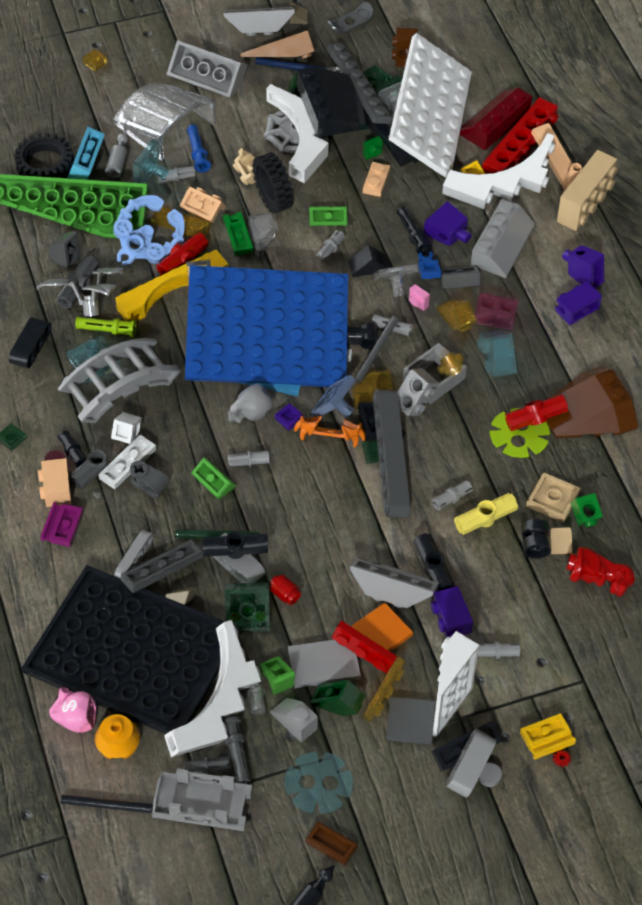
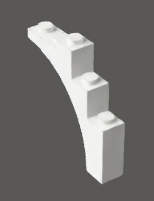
[267,84,328,183]
[442,133,556,209]
[164,620,261,757]

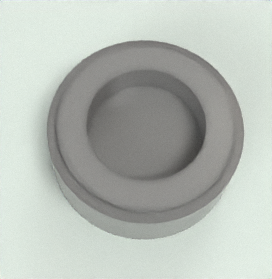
[479,763,502,787]

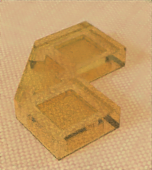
[352,371,393,410]

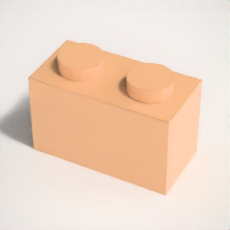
[38,458,71,507]

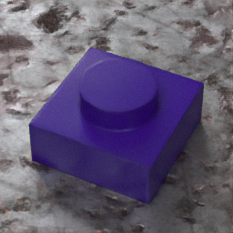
[275,403,303,431]

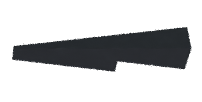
[362,106,420,167]

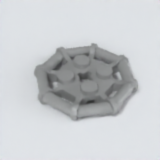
[264,110,329,154]

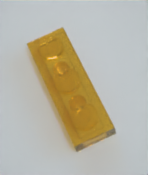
[151,207,211,237]
[362,657,405,722]

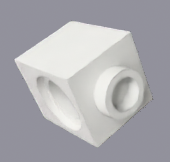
[111,412,142,444]

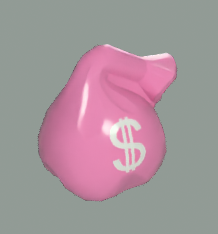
[49,687,97,733]

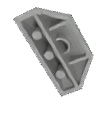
[223,7,295,36]
[350,558,438,608]

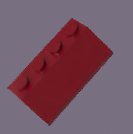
[459,88,532,151]

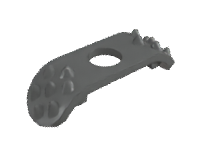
[327,2,374,34]

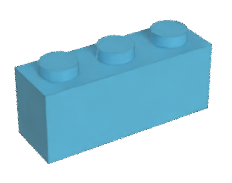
[67,127,105,180]

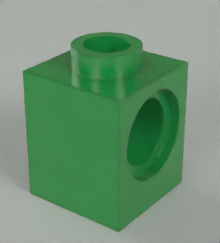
[570,493,603,528]

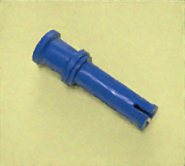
[186,125,211,173]

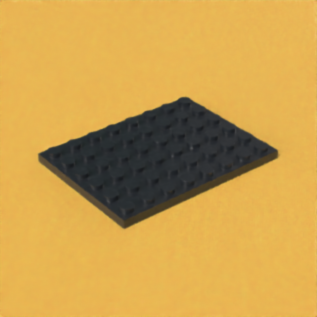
[21,565,241,734]

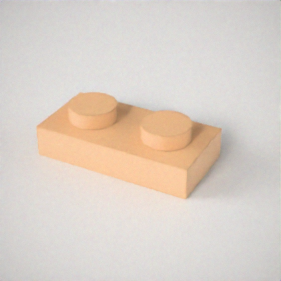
[363,162,390,197]

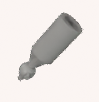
[105,131,128,178]

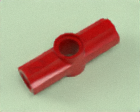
[156,233,209,275]
[504,394,568,431]

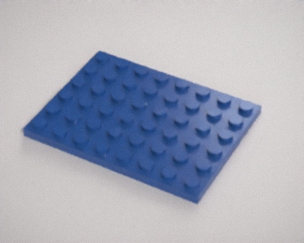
[185,265,348,387]

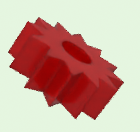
[553,750,571,768]

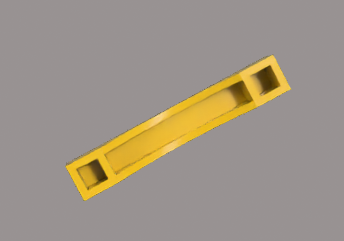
[115,249,229,322]

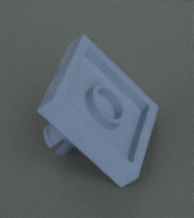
[310,375,355,418]

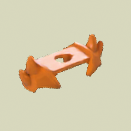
[294,415,366,447]

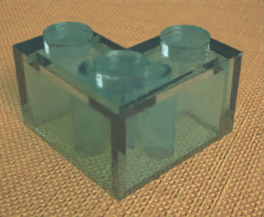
[477,329,517,377]

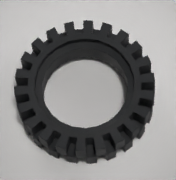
[14,133,74,178]
[252,152,294,214]

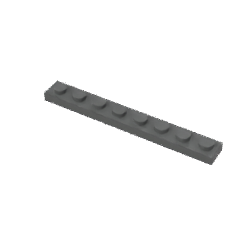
[327,43,392,124]

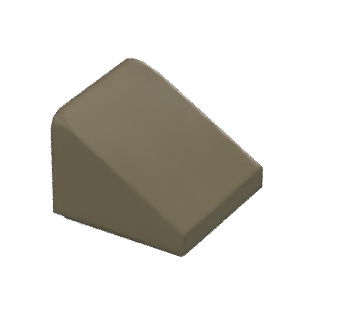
[290,3,308,24]
[165,587,197,605]

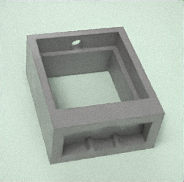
[403,343,467,404]

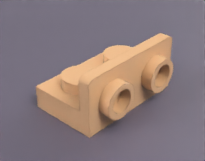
[179,187,226,223]

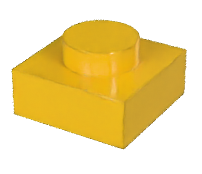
[460,160,485,175]

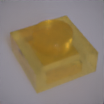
[82,49,108,72]

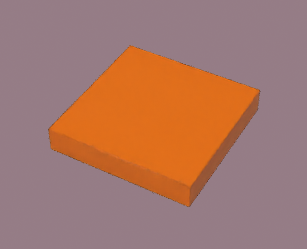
[351,603,413,652]

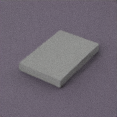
[288,640,361,688]

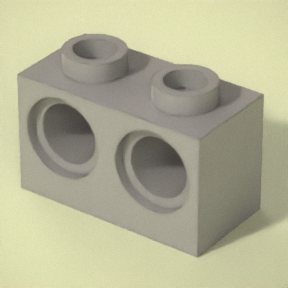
[397,368,439,416]

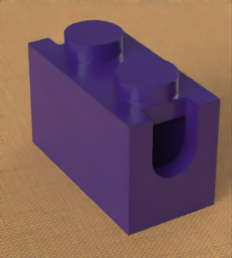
[555,281,602,325]
[430,586,473,638]

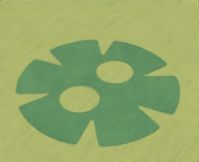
[284,752,353,814]

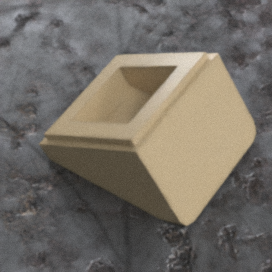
[549,528,572,554]

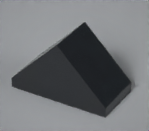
[349,245,390,277]

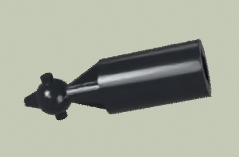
[290,865,335,905]

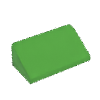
[309,206,347,226]
[191,457,237,499]

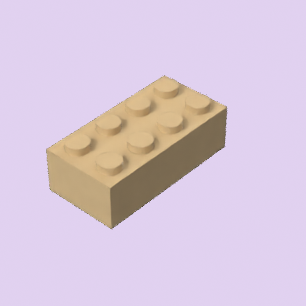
[557,150,618,231]

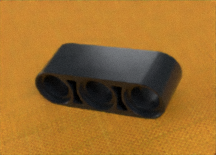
[9,317,51,369]

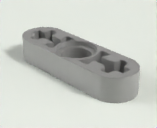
[114,529,154,579]

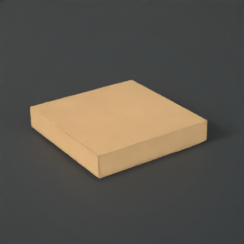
[526,472,582,523]

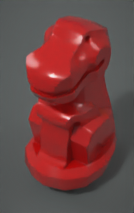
[566,547,635,597]

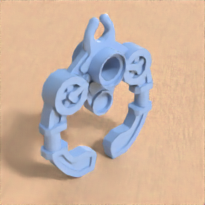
[113,195,184,266]

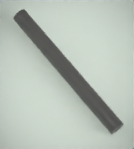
[354,316,399,383]

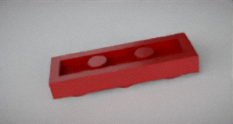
[331,620,397,674]

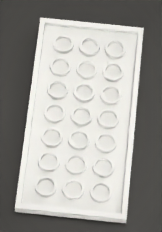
[389,33,472,178]

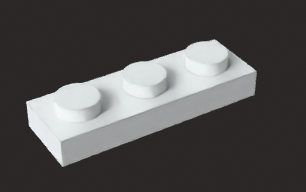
[99,435,156,489]

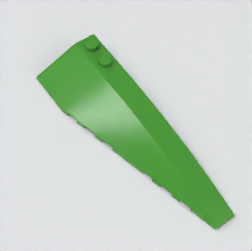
[0,174,151,239]

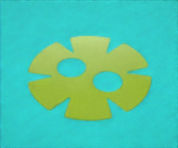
[489,408,550,458]

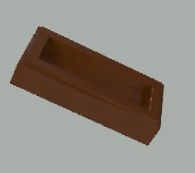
[305,821,358,866]

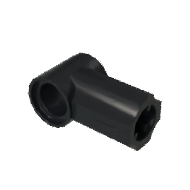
[347,323,378,349]

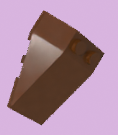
[546,366,638,439]

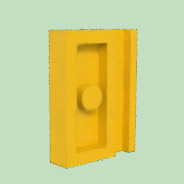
[520,713,576,760]

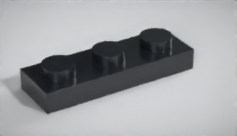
[431,721,502,772]

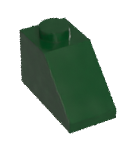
[310,680,366,716]

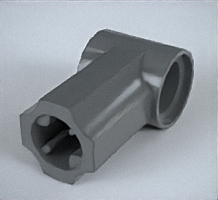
[69,450,108,489]

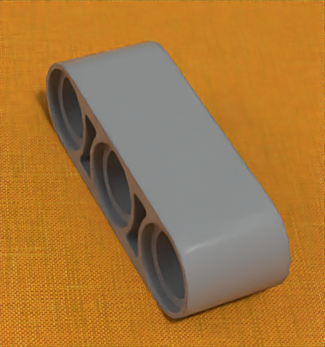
[213,533,265,587]
[446,728,496,798]

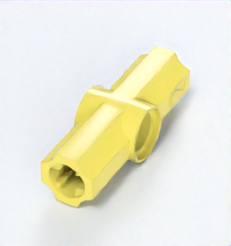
[454,493,518,535]

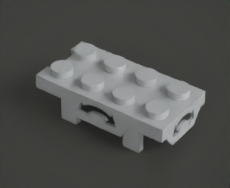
[152,768,252,831]

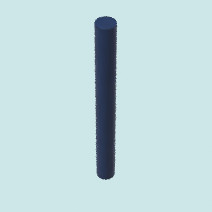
[255,57,326,70]

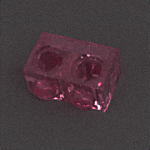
[474,293,519,330]

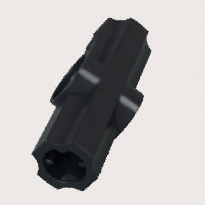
[202,531,268,559]
[413,533,455,592]

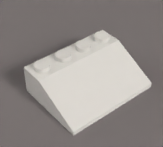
[432,631,479,738]

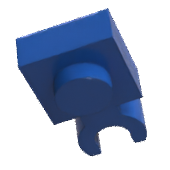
[418,252,441,279]

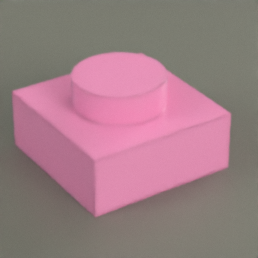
[409,284,430,311]

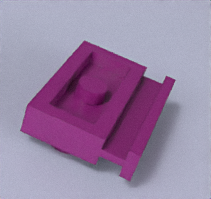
[40,502,83,547]

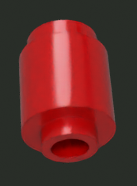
[269,574,302,606]

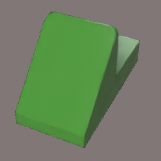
[259,656,295,695]

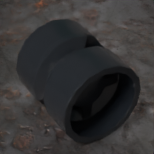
[521,519,551,559]

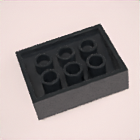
[297,67,370,138]

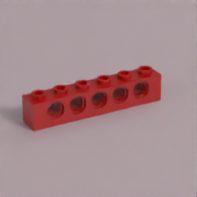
[482,97,559,174]

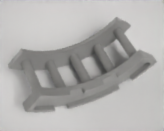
[57,338,181,424]

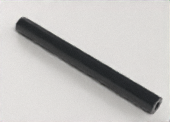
[61,794,153,813]

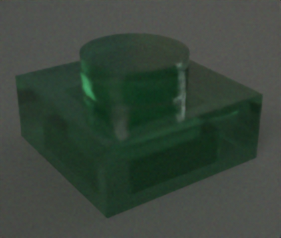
[0,423,26,451]
[362,440,379,464]

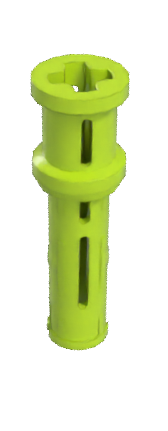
[75,316,137,338]

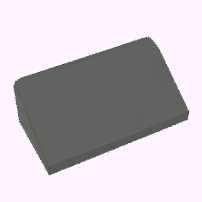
[440,266,480,289]

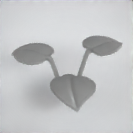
[37,267,125,316]

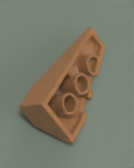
[240,30,314,59]

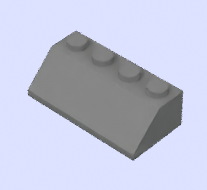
[166,40,248,98]
[471,199,535,278]

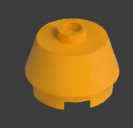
[95,714,140,759]

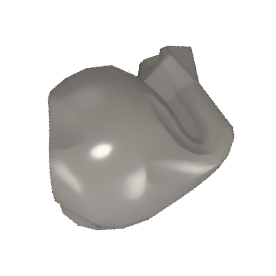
[228,384,272,423]

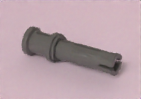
[222,716,251,785]

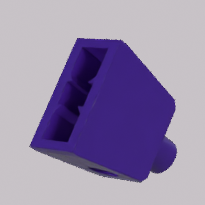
[424,201,472,246]
[562,245,604,289]

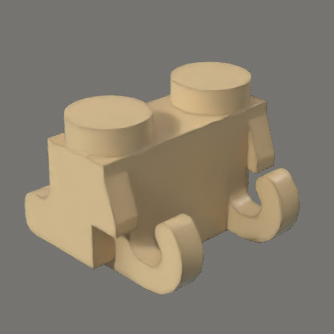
[233,148,256,185]

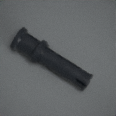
[396,206,432,255]

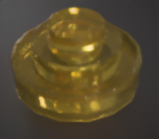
[437,352,465,377]

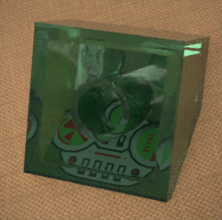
[225,582,270,632]

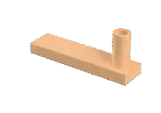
[531,123,582,191]

